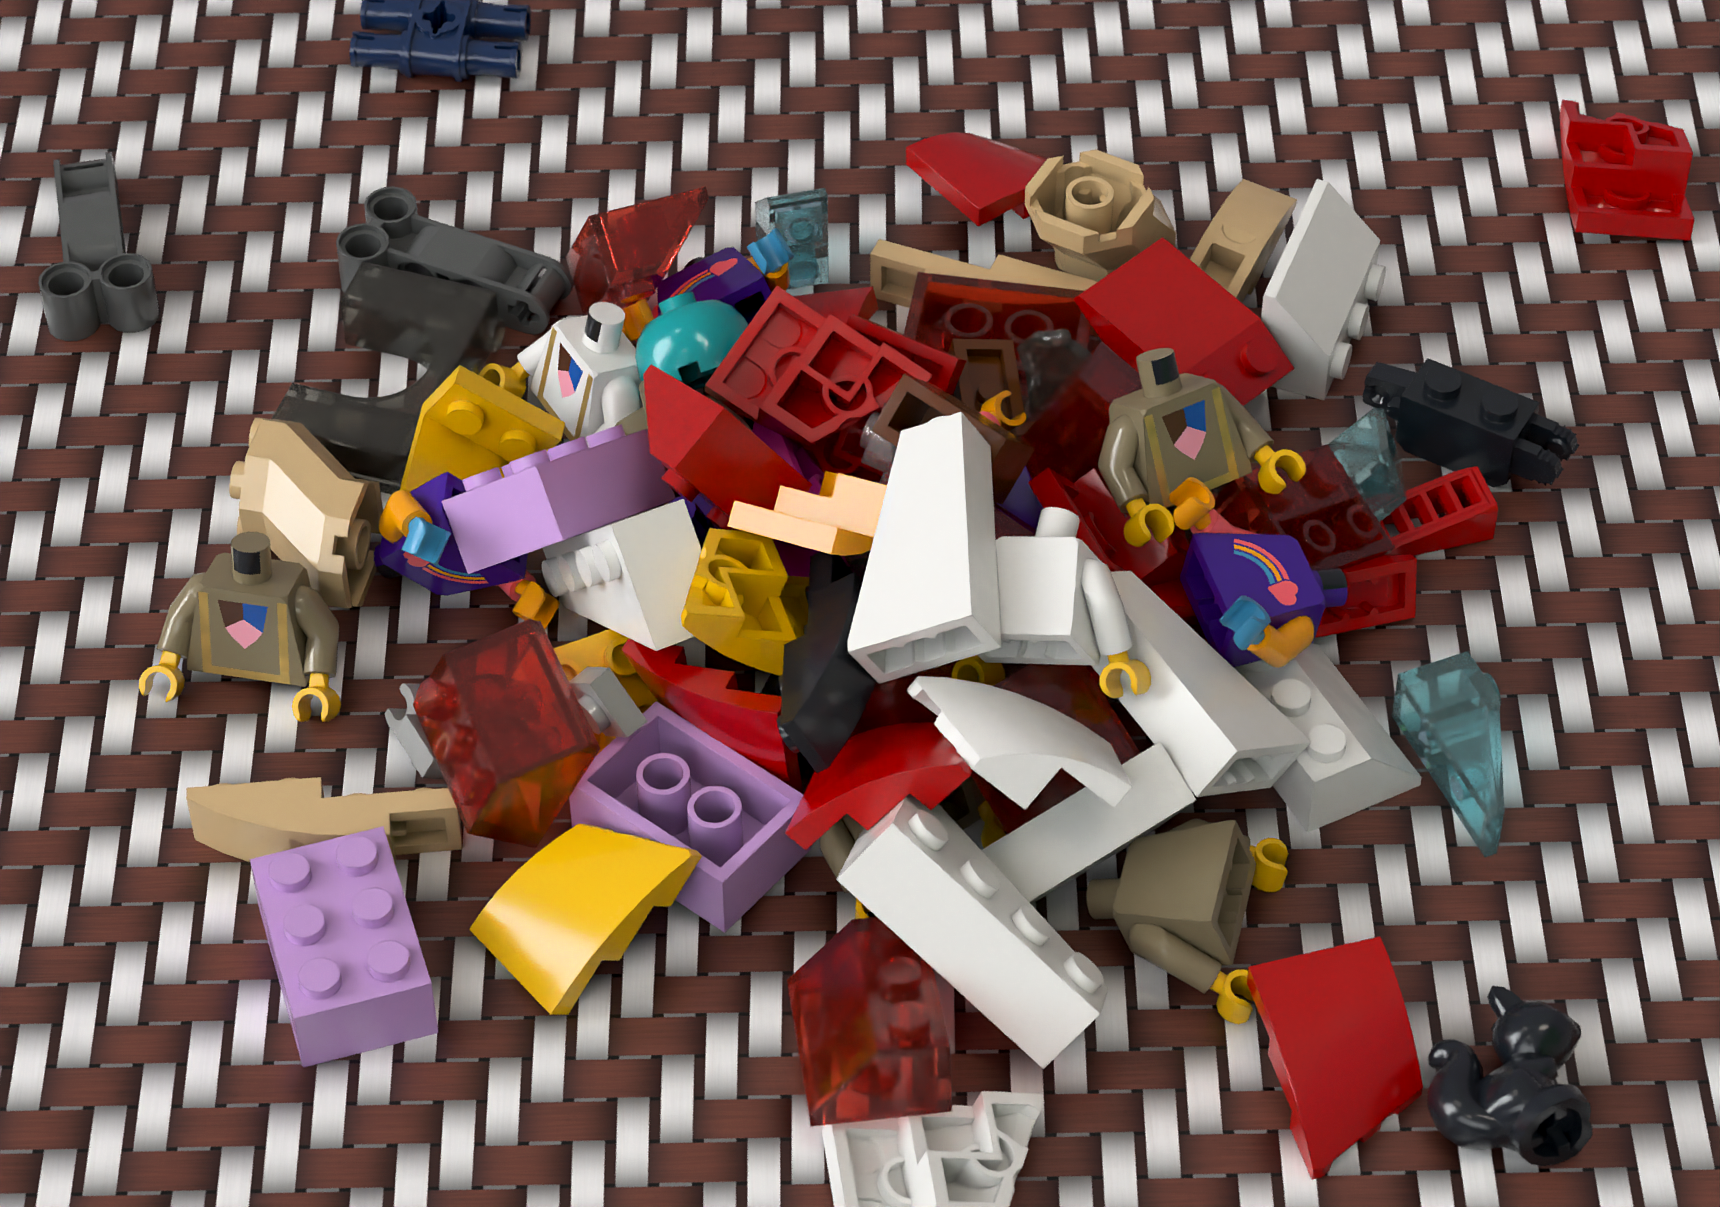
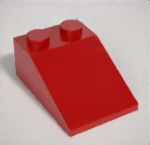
[1073,237,1295,406]
[643,364,812,531]

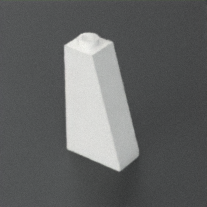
[848,412,1002,684]
[1091,571,1311,797]
[981,742,1196,904]

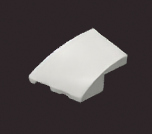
[907,676,1132,810]
[822,1091,1044,1207]

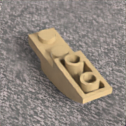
[1190,179,1297,303]
[870,239,1099,343]
[186,777,462,866]

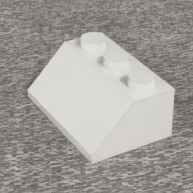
[1261,179,1386,400]
[1234,643,1422,832]

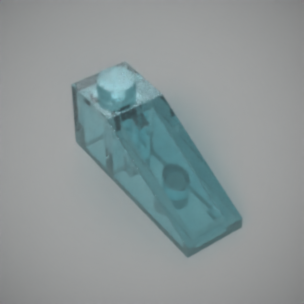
[1392,651,1504,857]

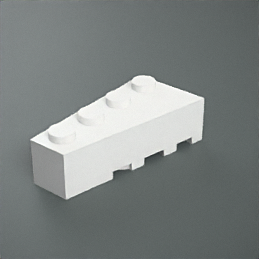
[542,499,702,651]
[836,793,1108,1069]

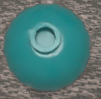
[635,292,748,390]

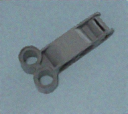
[38,152,160,341]
[336,186,574,334]

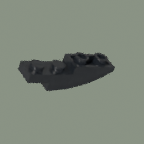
[777,551,876,773]

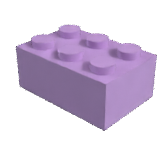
[441,424,675,574]
[568,701,811,933]
[250,826,439,1068]

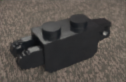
[1363,358,1579,488]

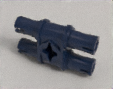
[350,0,531,82]

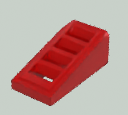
[1354,466,1498,556]

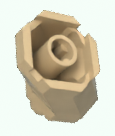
[1025,149,1176,281]
[229,417,383,608]

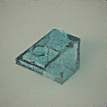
[755,188,829,290]
[1298,407,1407,533]

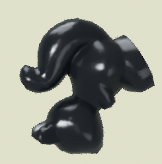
[1427,986,1593,1166]

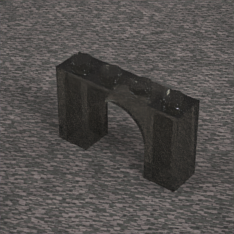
[272,262,505,495]

